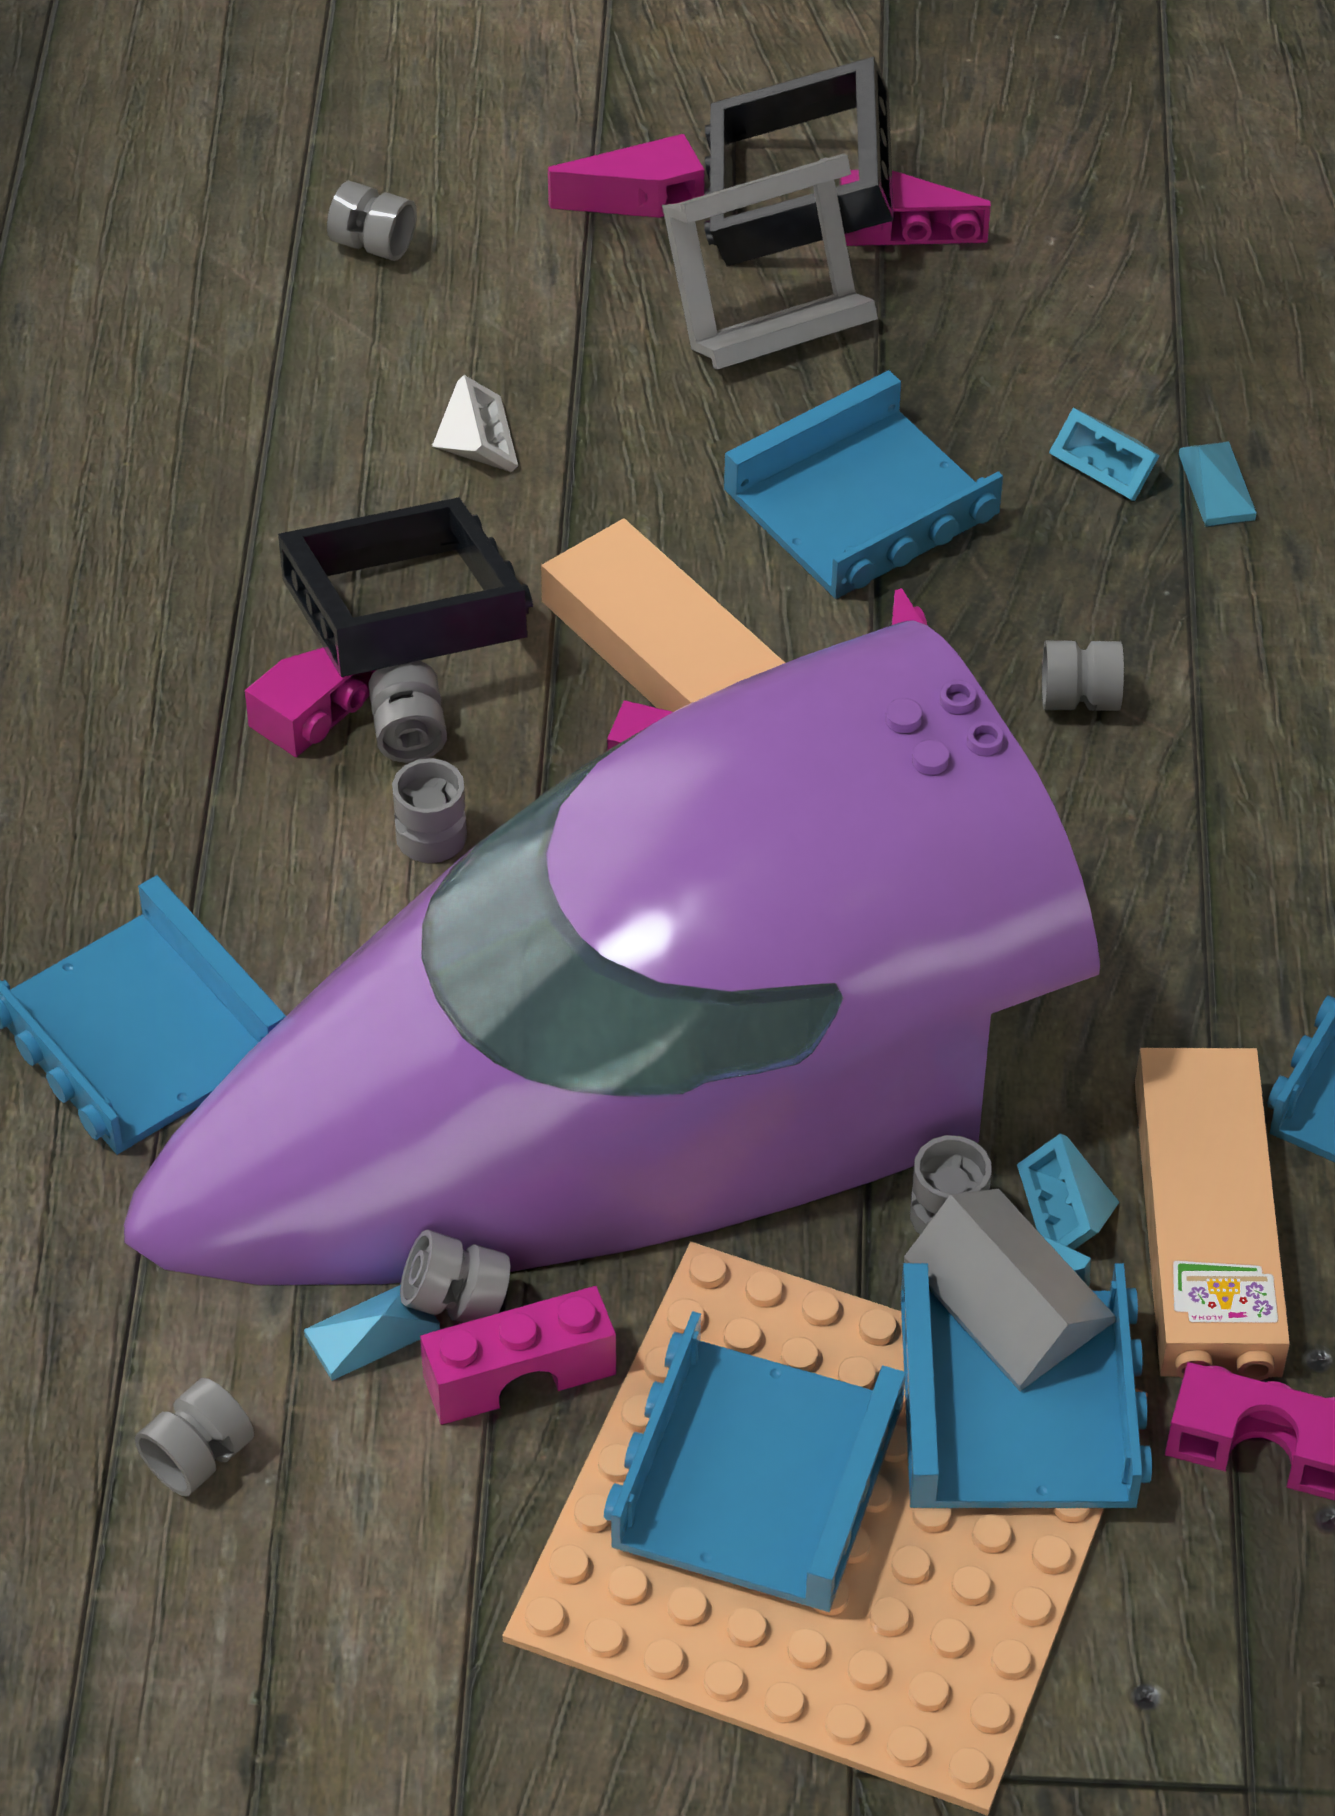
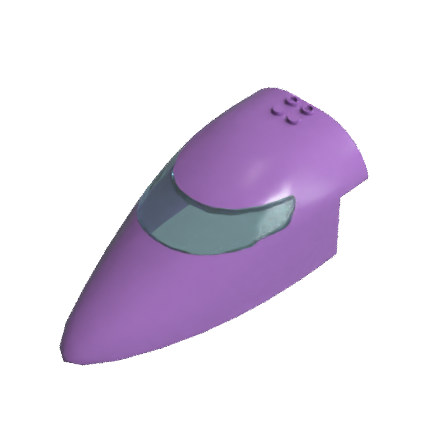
[124,621,1100,1285]

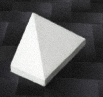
[432,375,518,472]

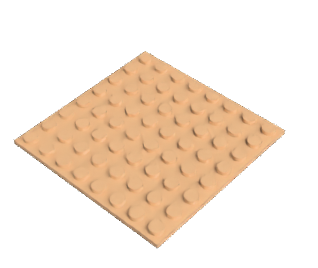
[503,1241,1148,1816]

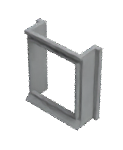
[662,154,878,369]

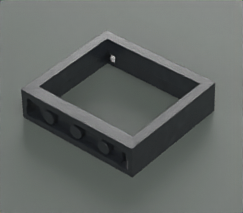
[704,56,894,266]
[278,497,533,677]

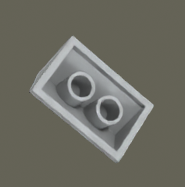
[904,1189,1116,1391]

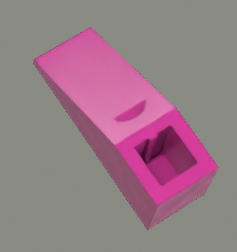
[548,134,704,218]
[840,170,991,246]
[245,648,376,757]

